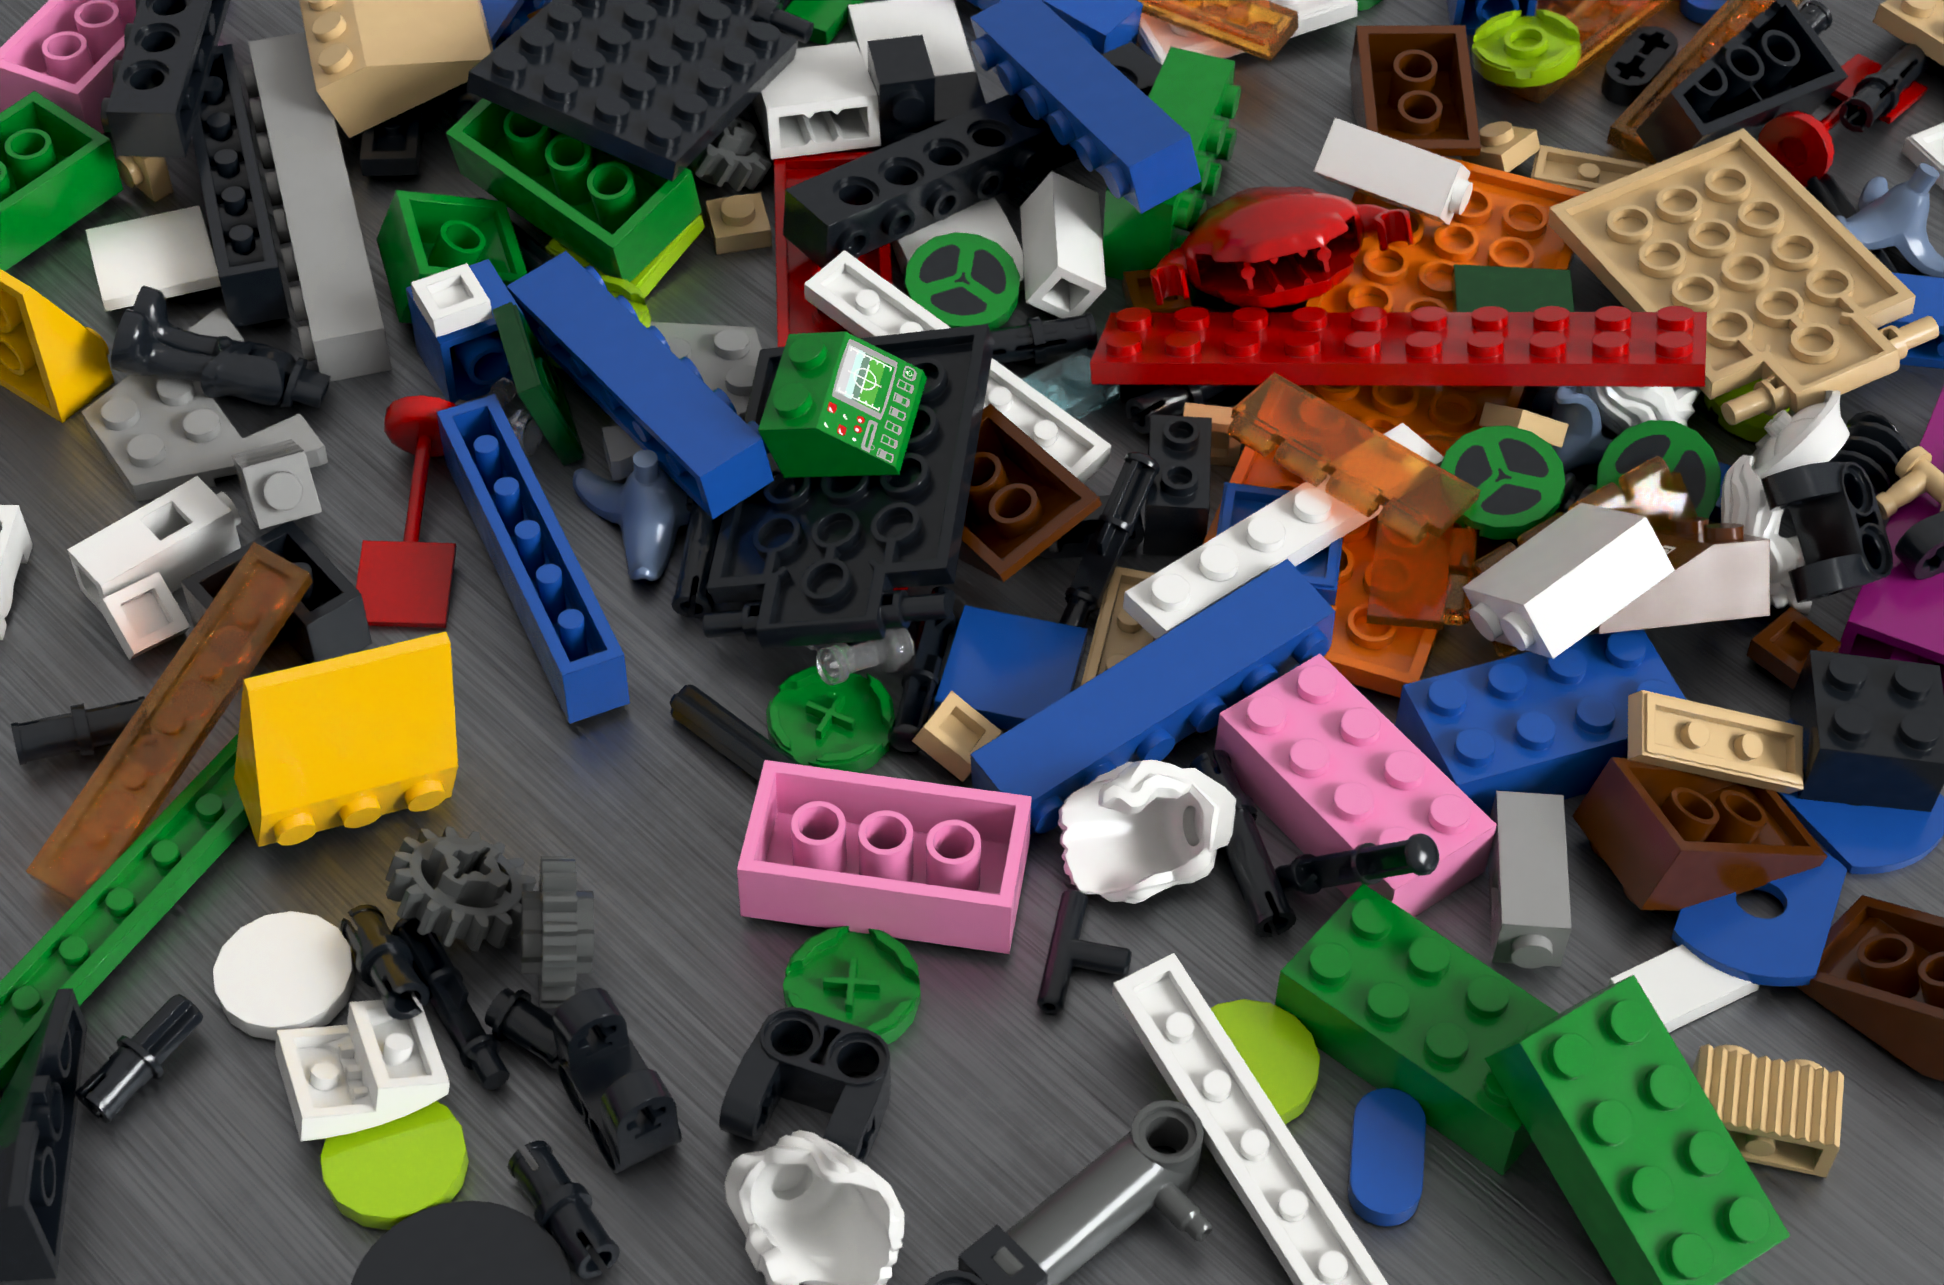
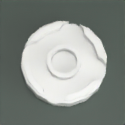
[213,911,356,1041]

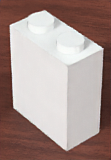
[752,41,881,160]
[1462,503,1675,659]

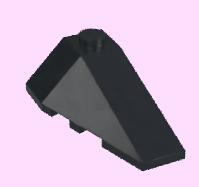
[0,988,87,1282]

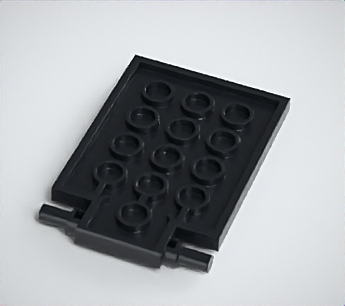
[466,0,814,181]
[703,324,995,649]

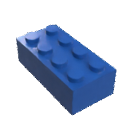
[1395,629,1687,817]

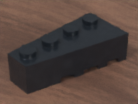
[1636,0,1848,163]

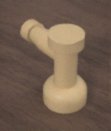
[1876,446,1944,520]

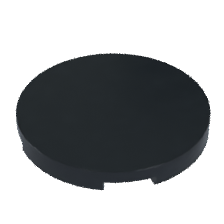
[351,1201,573,1285]

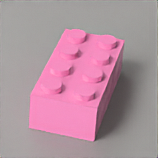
[0,0,136,134]
[1213,654,1497,917]
[737,760,1032,954]

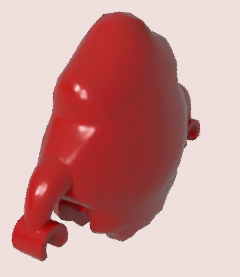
[1150,187,1414,308]

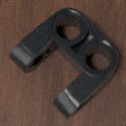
[1761,462,1893,603]
[552,988,682,1174]
[719,1007,891,1163]

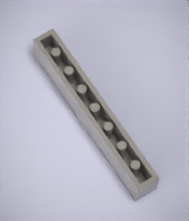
[242,32,392,382]

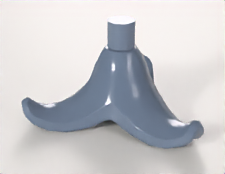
[1835,163,1944,278]
[1532,386,1613,474]
[573,449,691,581]

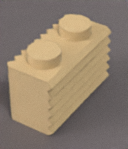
[1691,1044,1844,1178]

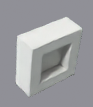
[411,263,493,338]
[97,572,191,660]

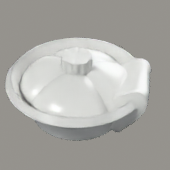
[1751,390,1850,479]

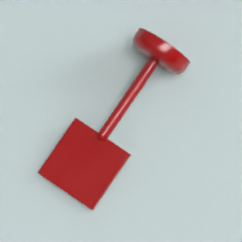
[1758,53,1928,187]
[356,395,457,628]

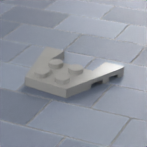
[81,308,328,502]
[602,322,762,481]

